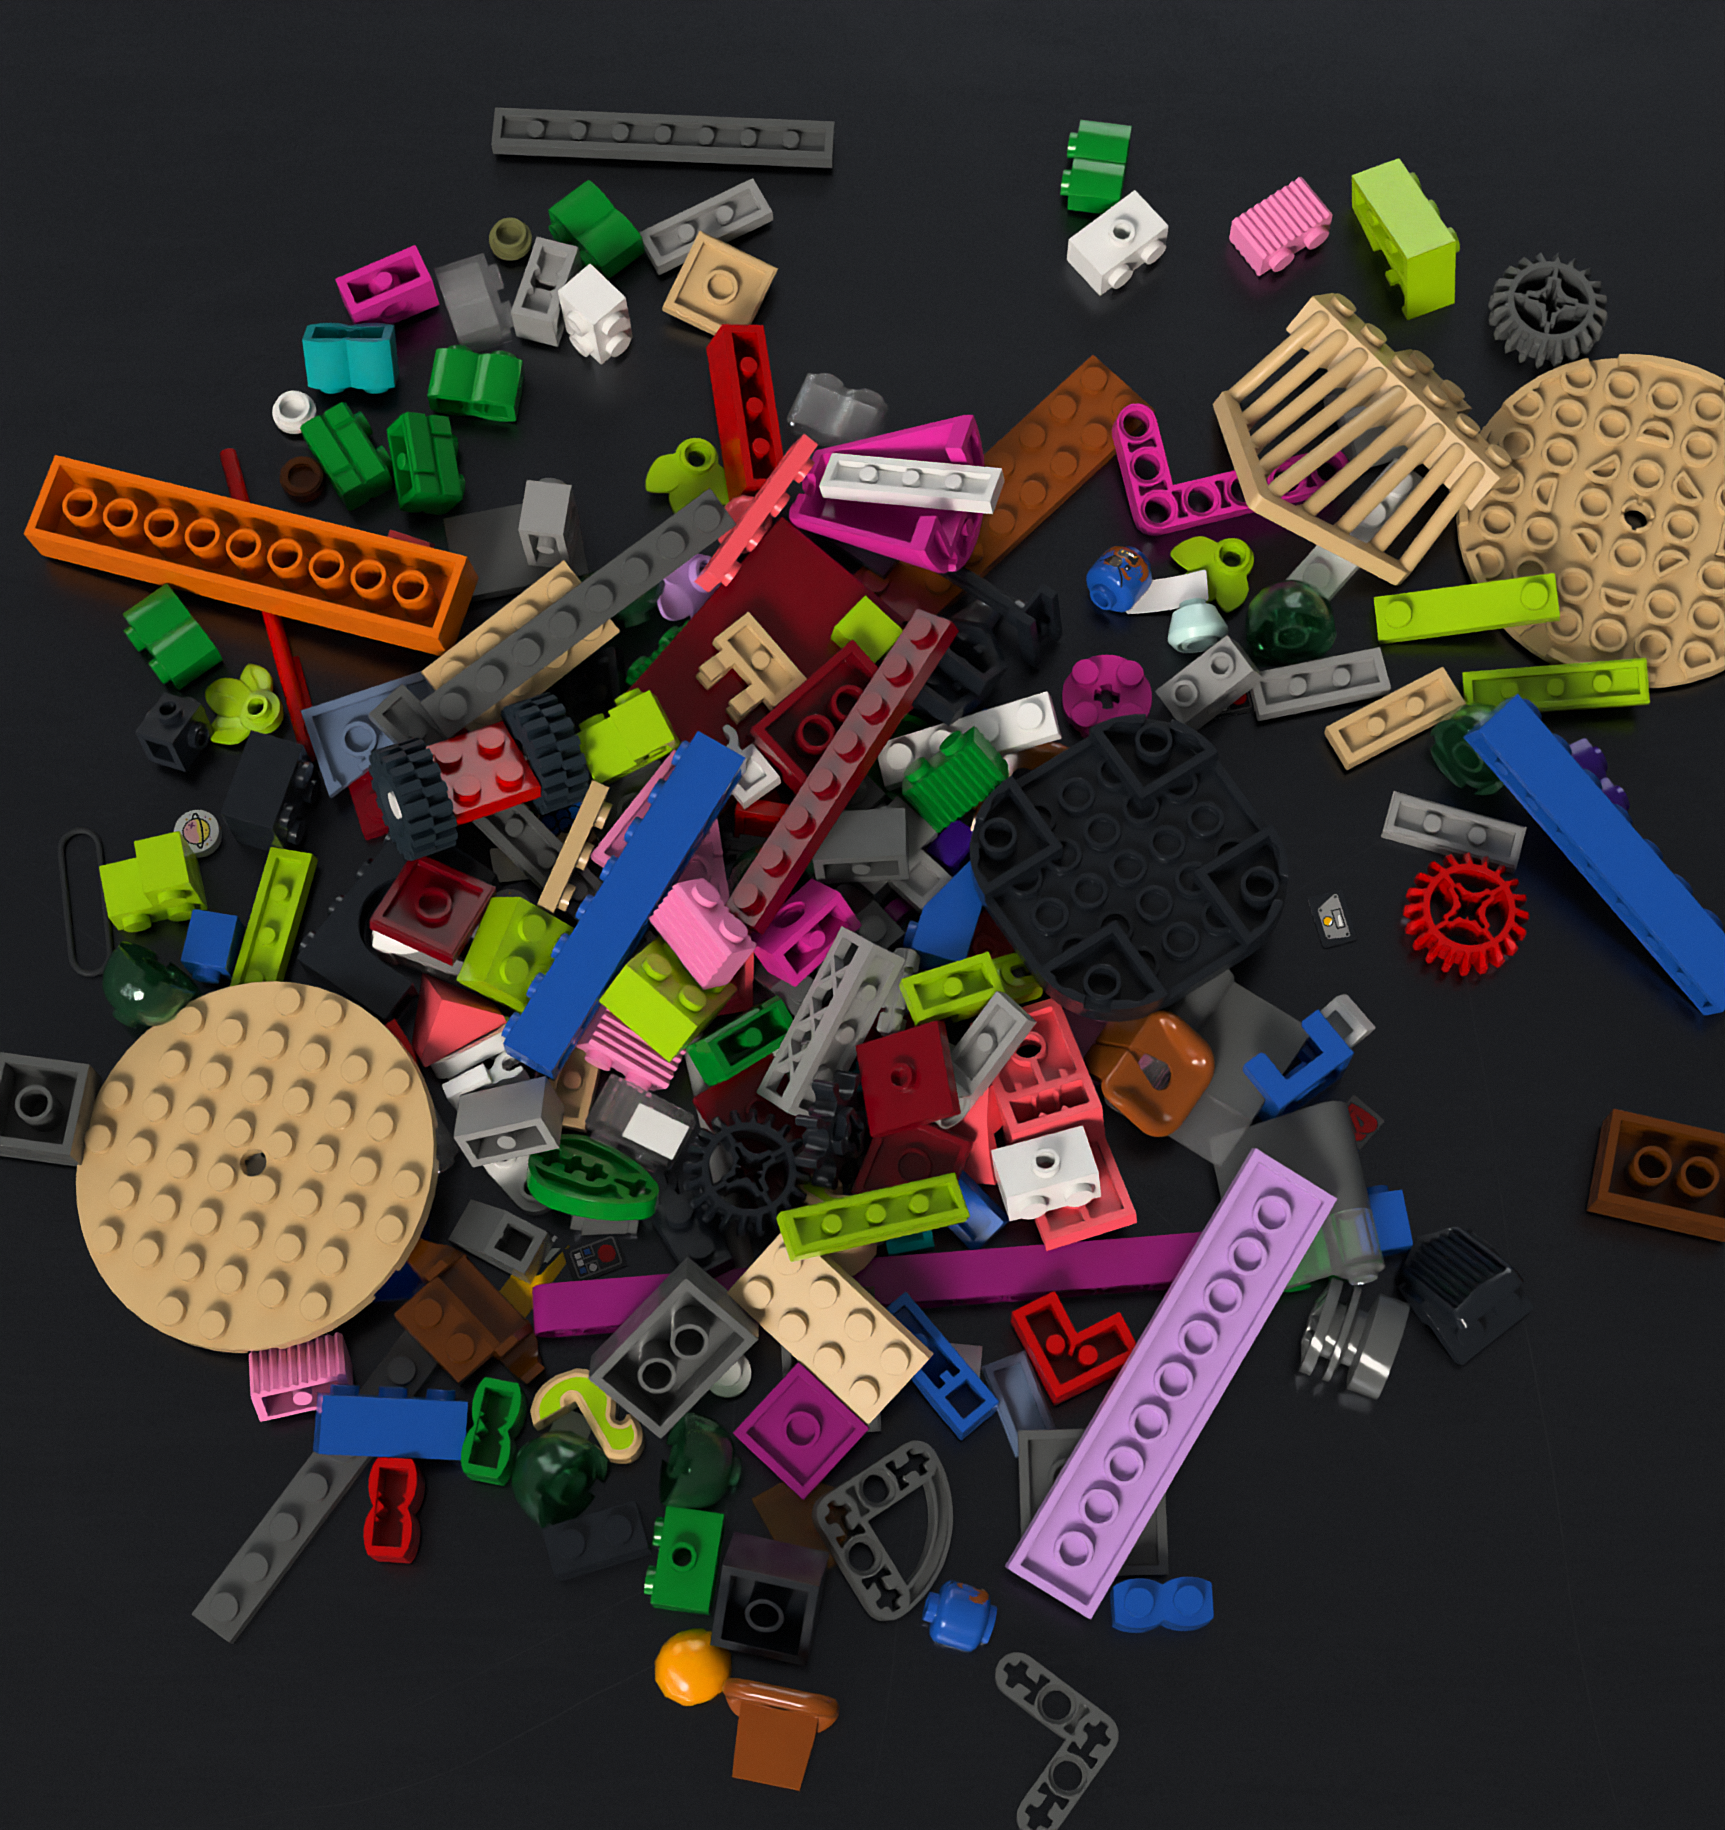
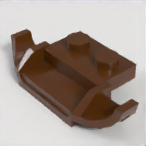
[394,1236,545,1386]

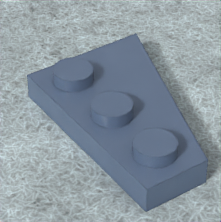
[301,671,435,798]

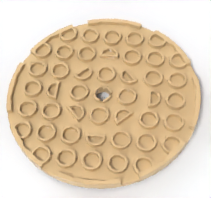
[1456,354,1725,688]
[76,981,439,1353]

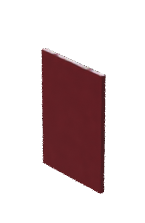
[627,517,905,750]

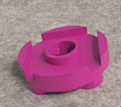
[1061,655,1152,739]

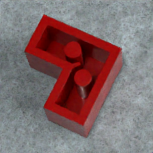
[1011,1291,1137,1406]

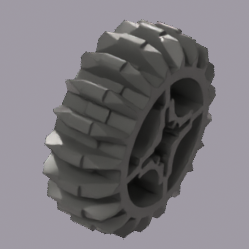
[1488,252,1608,369]

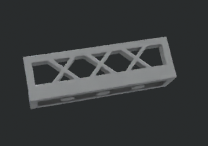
[756,926,906,1116]

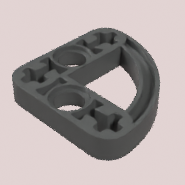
[811,1440,953,1621]

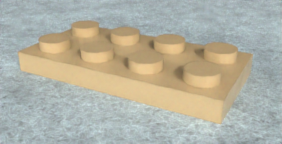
[421,560,620,732]
[727,1233,934,1426]

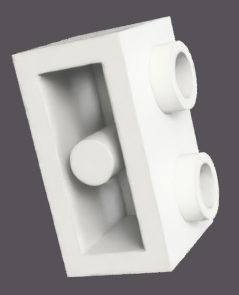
[558,264,633,365]

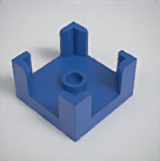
[1242,1010,1354,1122]

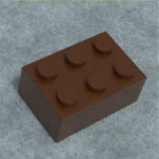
[1587,1109,1725,1242]

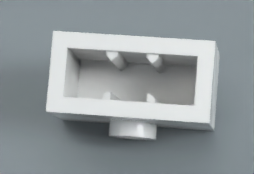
[1067,190,1169,296]
[991,1125,1101,1221]

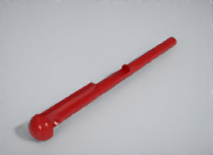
[219,448,317,762]

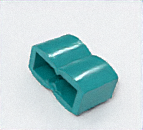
[302,323,399,394]

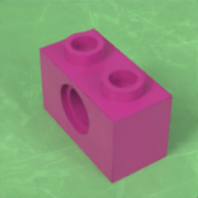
[335,245,439,325]
[750,878,862,987]

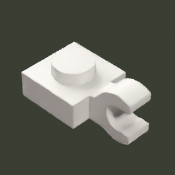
[442,1050,530,1111]

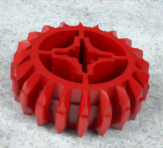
[1403,852,1529,976]

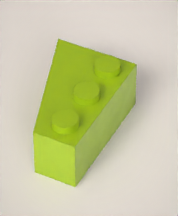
[1352,158,1460,320]

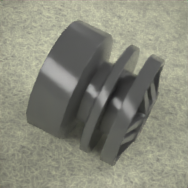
[1299,1276,1410,1400]

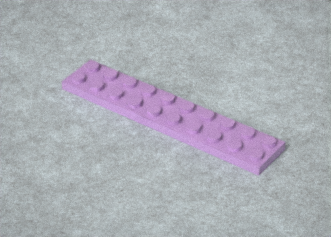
[1005,1148,1337,1620]

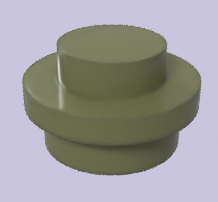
[489,217,532,260]

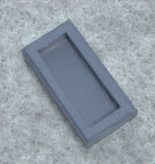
[981,1350,1056,1458]

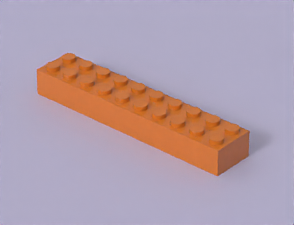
[24,455,479,656]

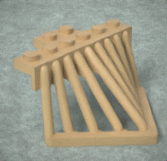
[1212,293,1519,586]

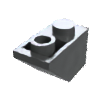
[448,1199,554,1284]

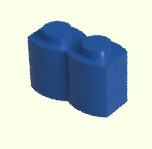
[1110,1576,1214,1633]

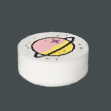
[174,810,222,858]

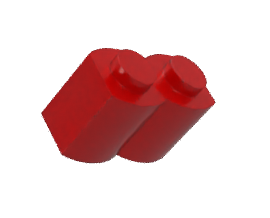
[363,1457,425,1563]

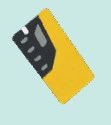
[499,1231,570,1318]

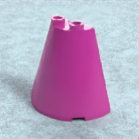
[789,415,985,573]

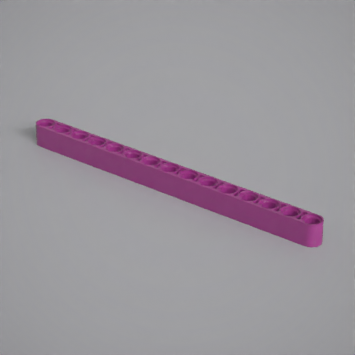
[532,1232,1202,1338]

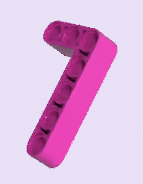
[1112,403,1349,536]

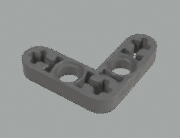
[995,1652,1119,1830]

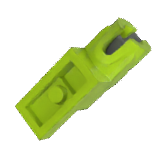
[899,951,1043,1027]

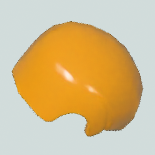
[654,1628,732,1706]

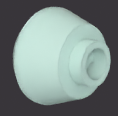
[1167,598,1229,653]

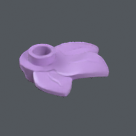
[657,554,721,621]

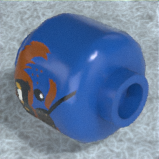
[1086,546,1152,612]
[922,1580,997,1652]

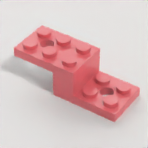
[969,998,1137,1251]

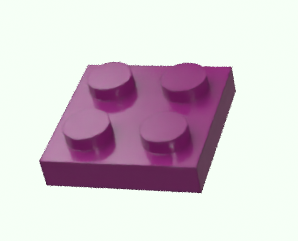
[733,1362,870,1500]

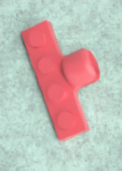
[694,434,818,593]

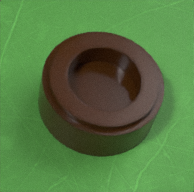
[280,456,326,503]

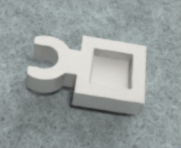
[723,725,781,809]

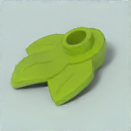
[646,438,729,514]
[1170,536,1254,613]
[205,663,284,745]

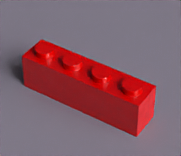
[706,324,784,502]

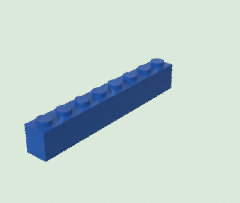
[1464,694,1725,1016]
[501,731,746,1081]

